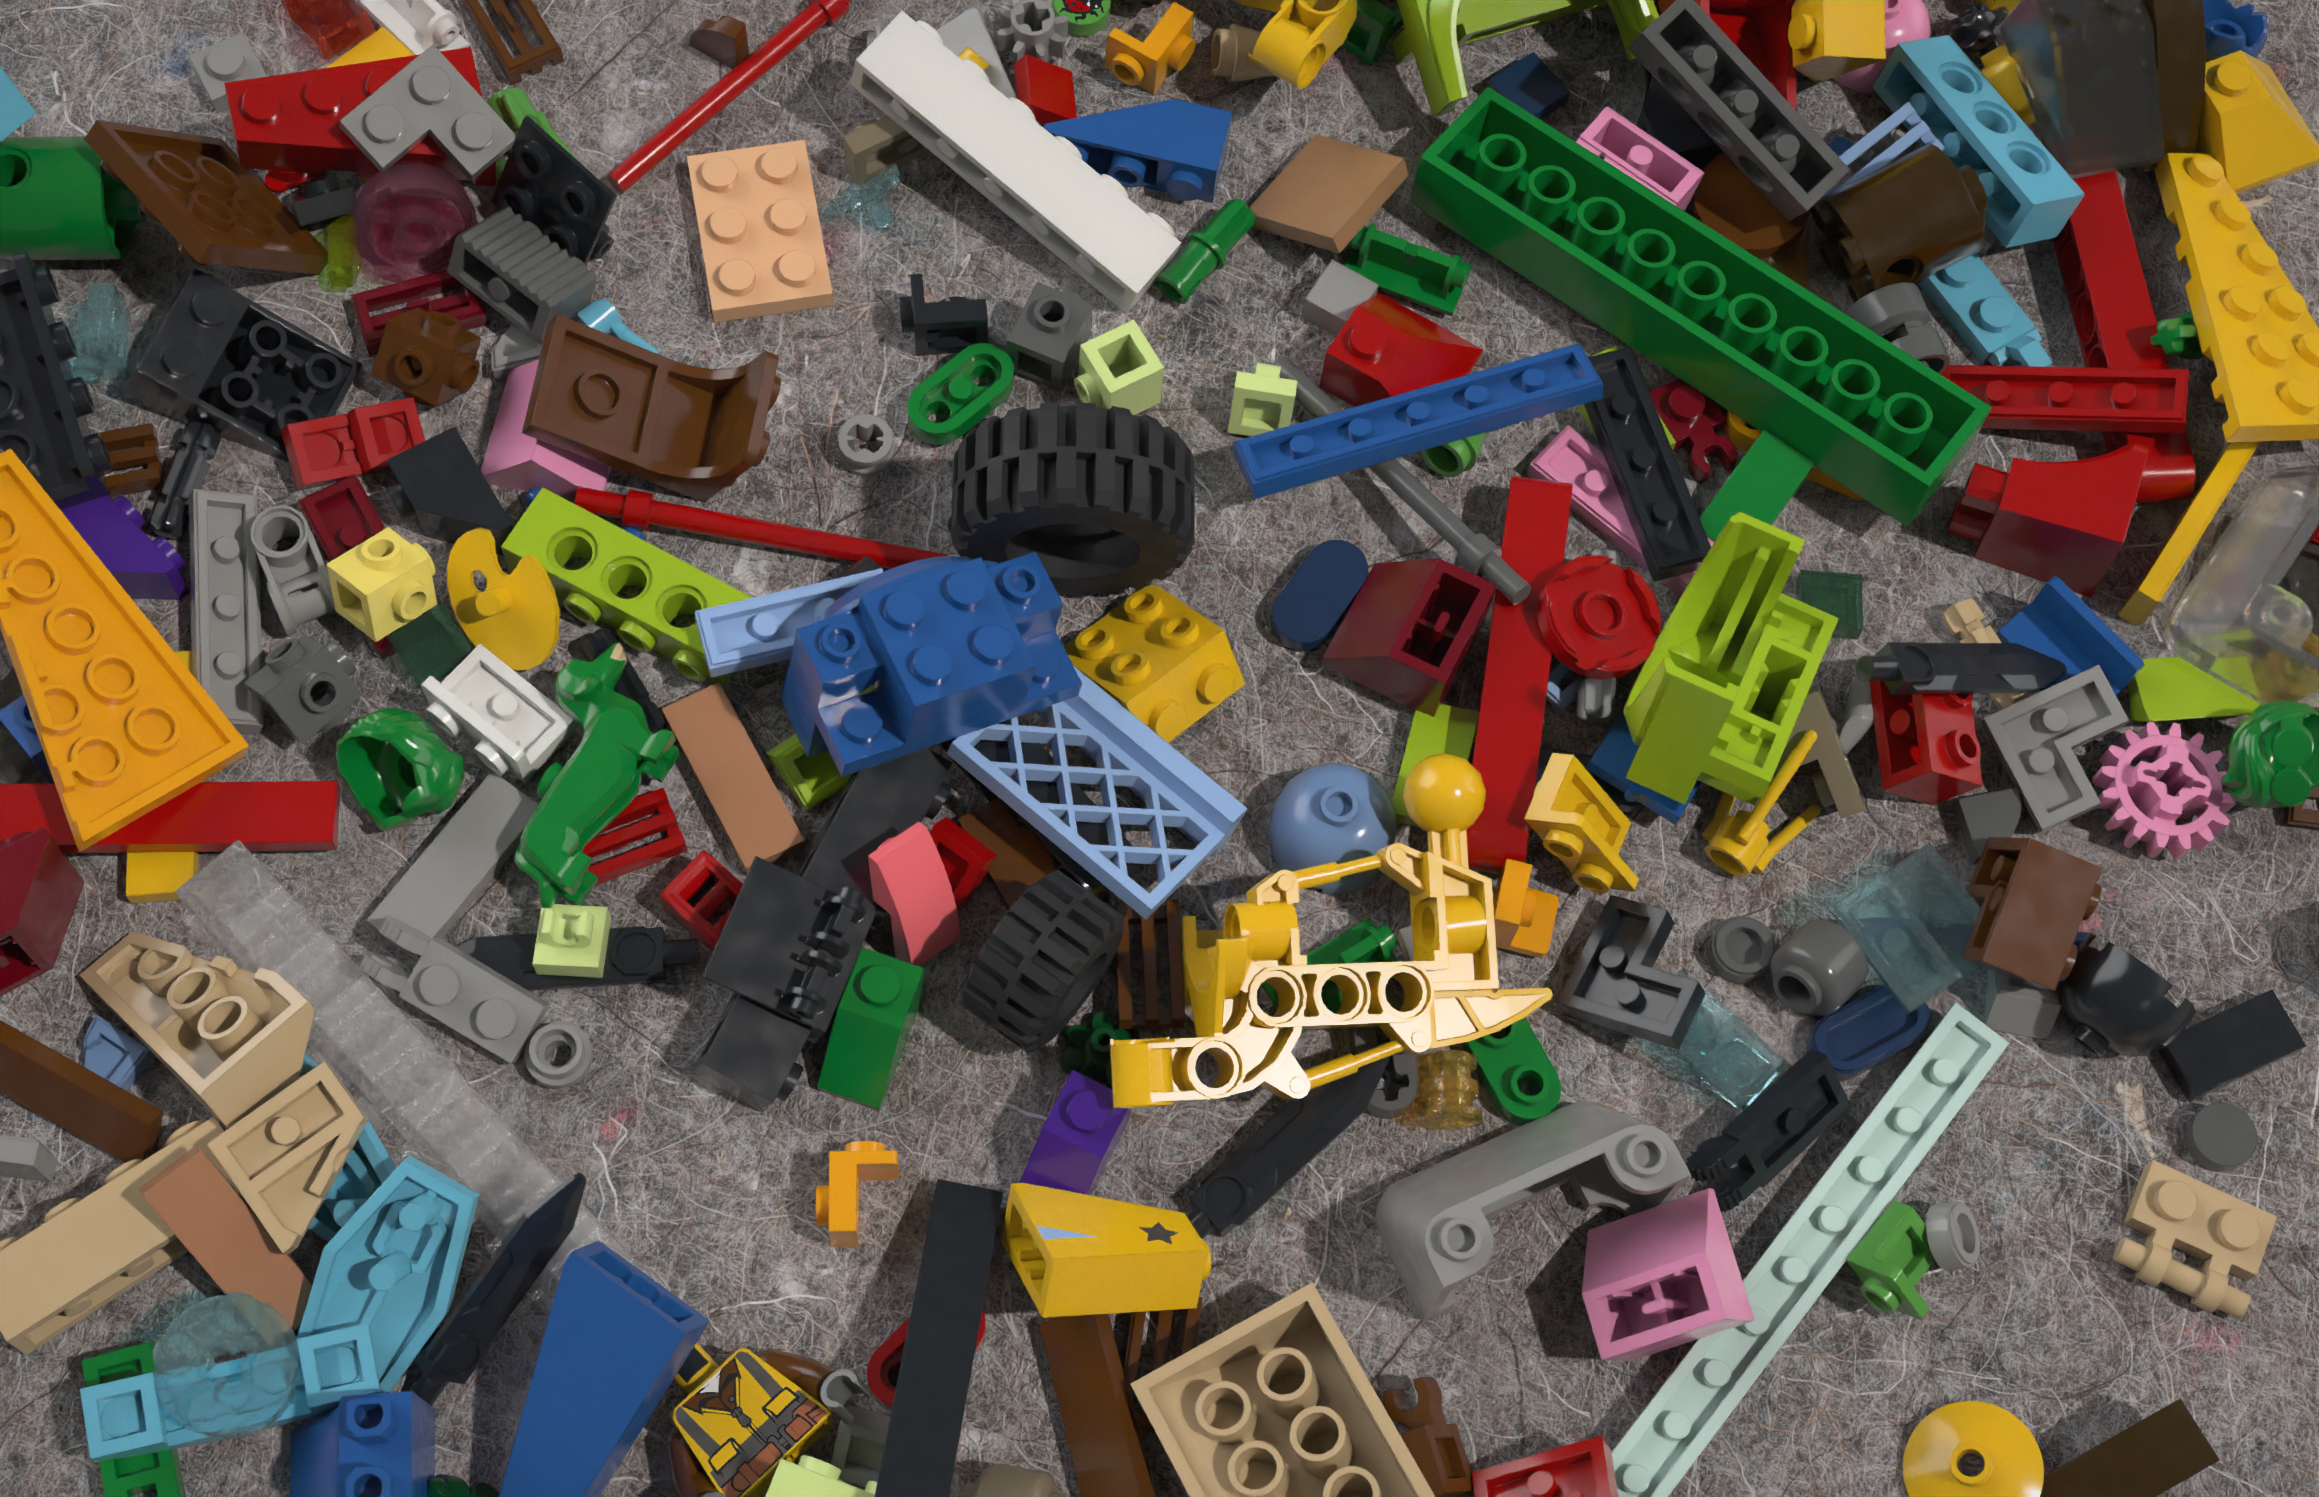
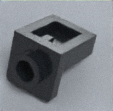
[899,274,988,356]

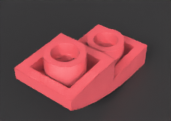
[868,821,961,967]

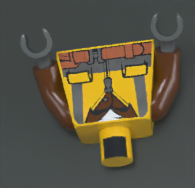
[667,1343,873,1497]

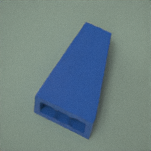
[499,1240,710,1497]

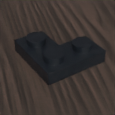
[1556,895,1706,1050]

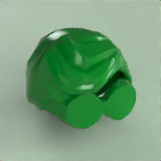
[2222,700,2319,808]
[335,707,465,831]

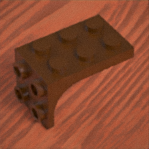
[522,314,781,502]

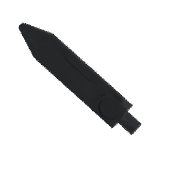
[1856,642,2067,695]
[455,926,699,991]
[1187,1056,1390,1239]
[409,1173,587,1406]

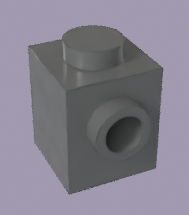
[1007,282,1093,392]

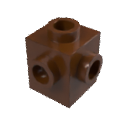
[372,307,481,406]

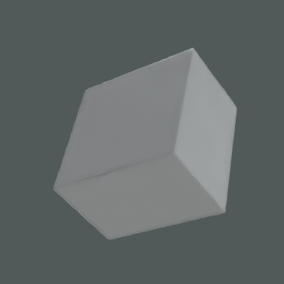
[1302,259,1379,336]

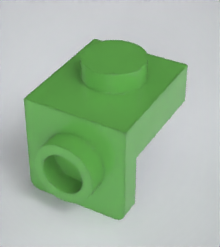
[1846,1201,1935,1320]

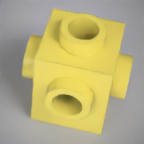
[326,527,437,642]

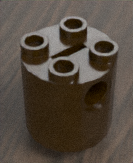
[1810,143,1988,303]

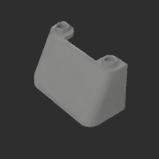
[1375,1100,1691,1322]

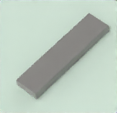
[189,489,264,734]

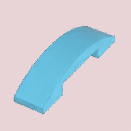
[80,1323,381,1461]

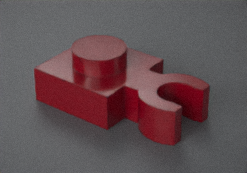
[1649,378,1738,484]

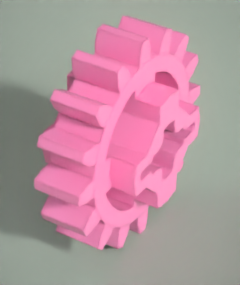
[2092,722,2237,859]

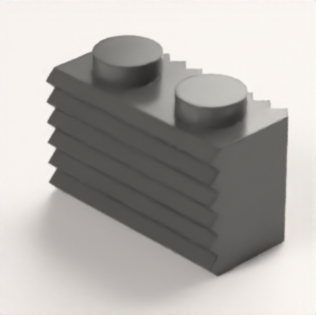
[447,206,597,345]

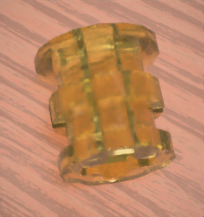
[1417,1050,1483,1130]

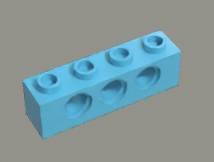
[1873,35,2085,248]

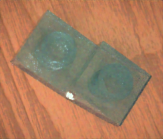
[1664,970,1786,1112]

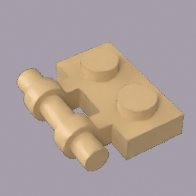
[2113,1160,2277,1319]

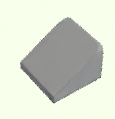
[1984,969,2062,1039]

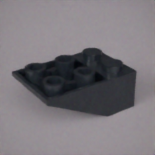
[122,268,362,462]

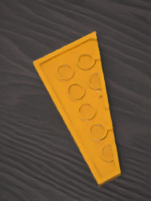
[0,449,249,853]

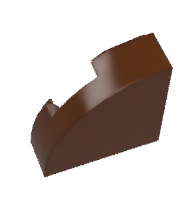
[689,16,749,69]

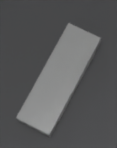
[366,771,539,961]

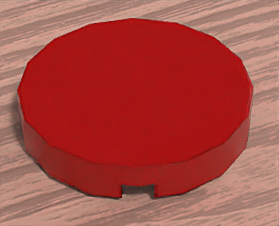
[1537,555,1662,680]

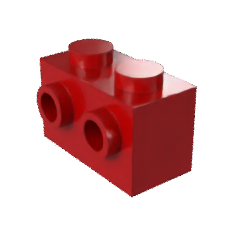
[1869,681,1983,805]

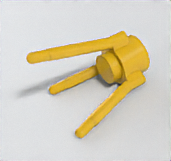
[1702,730,1821,878]

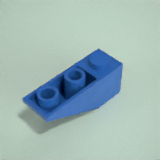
[1044,99,1232,203]

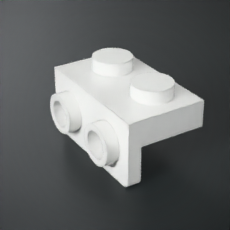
[421,644,578,784]

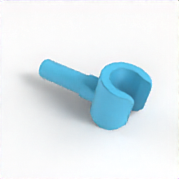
[577,299,660,355]

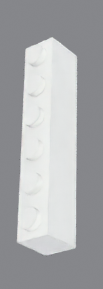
[850,11,1182,314]

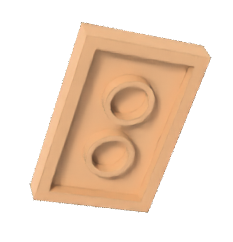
[687,140,834,323]

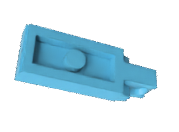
[1917,253,2053,367]

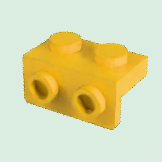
[1524,753,1639,893]

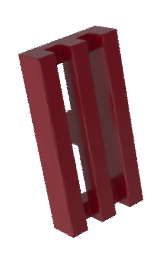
[351,269,489,356]

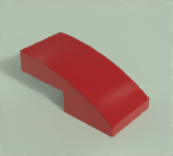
[280,397,425,490]

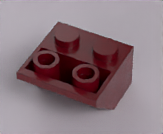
[1320,558,1497,717]
[0,826,85,997]

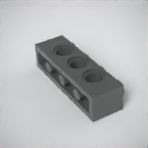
[1627,0,1850,222]

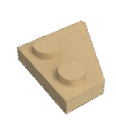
[207,1061,369,1254]

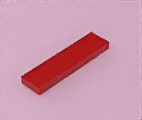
[1940,365,2189,433]

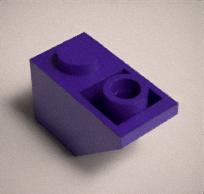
[61,494,190,600]

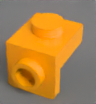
[1105,2,1196,95]
[816,1141,899,1247]

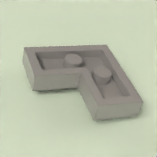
[339,44,517,181]
[1981,665,2129,834]

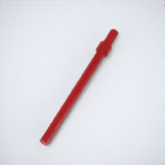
[607,0,852,194]
[574,486,949,569]

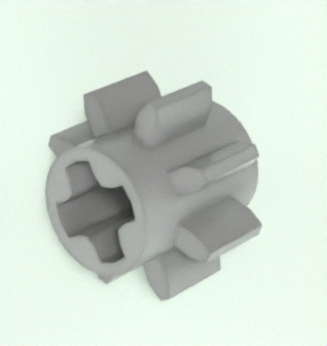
[997,0,1068,68]

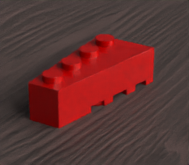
[224,47,497,187]

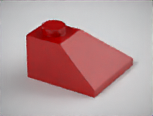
[1319,293,1483,407]

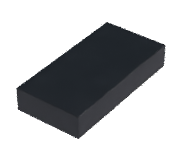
[2159,989,2306,1103]

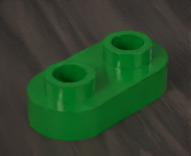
[907,343,1014,445]
[1461,1017,1561,1126]

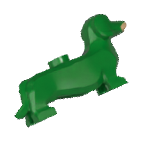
[514,642,680,909]

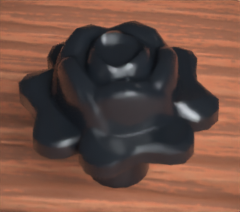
[1950,2,2010,57]

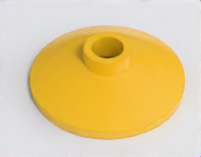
[1903,1401,2044,1497]

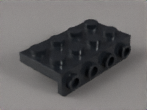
[0,251,113,510]

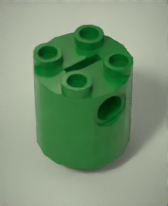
[0,136,147,260]

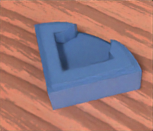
[84,1015,155,1091]

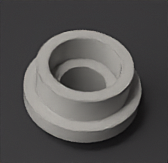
[524,1022,593,1088]

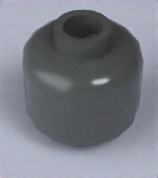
[1770,920,1869,1016]

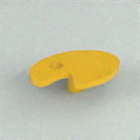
[447,527,560,671]

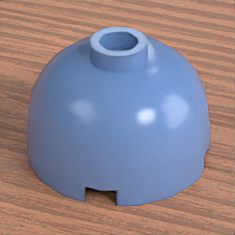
[1268,763,1397,896]

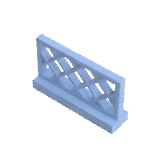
[947,666,1247,920]

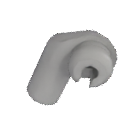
[1831,676,1874,754]

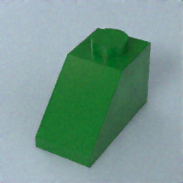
[817,947,926,1112]

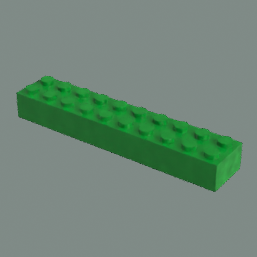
[1409,87,1992,527]

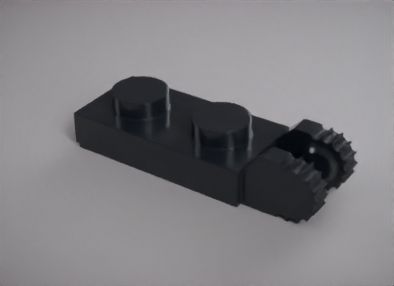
[1685,1049,1850,1213]

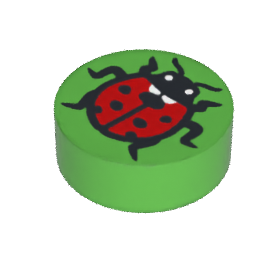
[1053,0,1111,36]

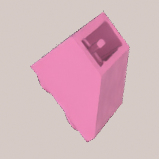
[1582,1188,1755,1361]

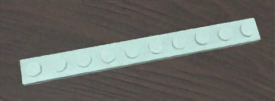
[1611,1003,2009,1497]

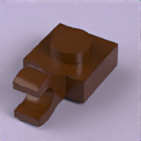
[1383,1377,1474,1497]

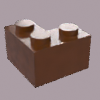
[1962,837,2102,991]

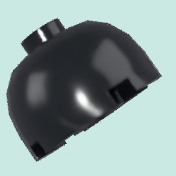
[2058,933,2197,1057]

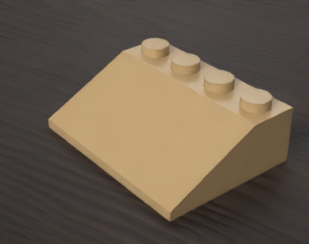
[1131,1282,1435,1497]

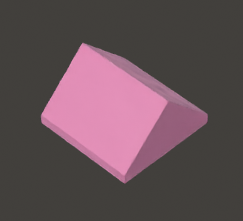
[481,359,612,500]

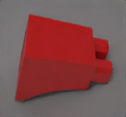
[1947,441,2149,598]

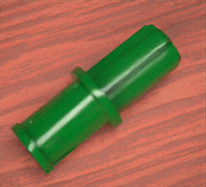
[1156,199,1256,304]
[2150,312,2205,360]

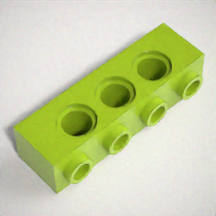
[501,487,753,687]

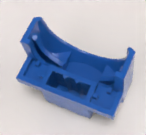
[780,552,1082,777]

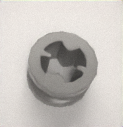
[838,414,894,477]

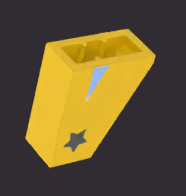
[1001,1183,1211,1318]

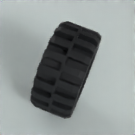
[951,402,1195,597]

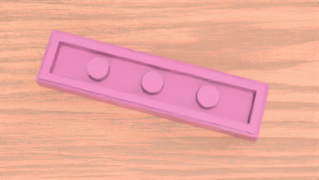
[1527,425,1714,597]

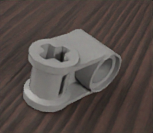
[250,505,342,636]

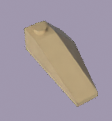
[79,932,315,1129]

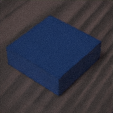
[1487,51,1570,120]

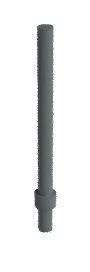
[1272,356,1531,605]

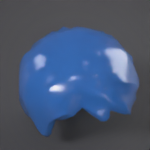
[2203,0,2268,62]

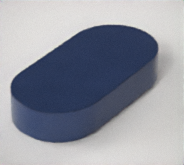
[1271,540,1368,651]
[1806,983,1930,1081]

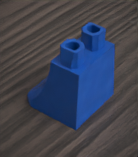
[290,1391,435,1497]

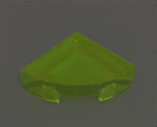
[327,214,365,287]

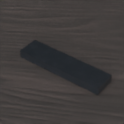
[1584,346,1711,582]

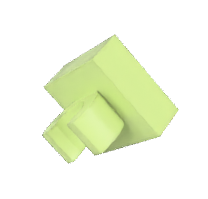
[1227,363,1297,436]
[532,904,611,978]

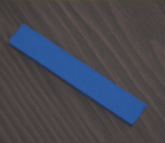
[1233,343,1603,499]

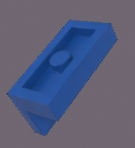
[1996,576,2144,697]

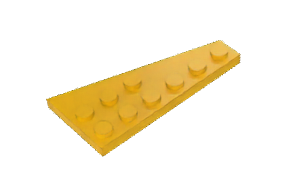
[2154,153,2319,443]

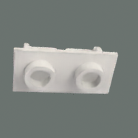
[354,0,470,55]

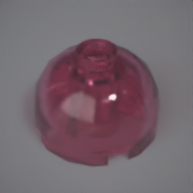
[353,161,478,283]

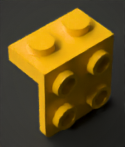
[1064,585,1245,743]

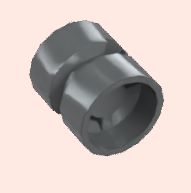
[1846,282,1950,374]

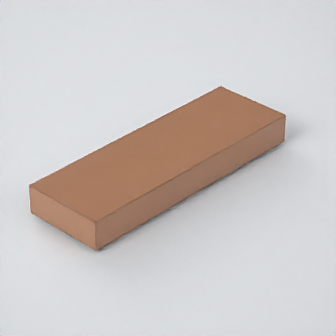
[662,682,806,874]
[139,1144,313,1348]

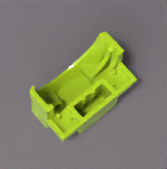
[1391,0,1659,117]
[1623,512,1839,806]

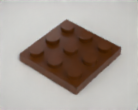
[84,120,332,275]

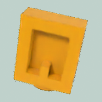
[1493,859,1559,958]

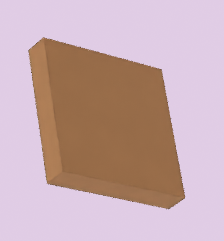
[1249,134,1410,253]

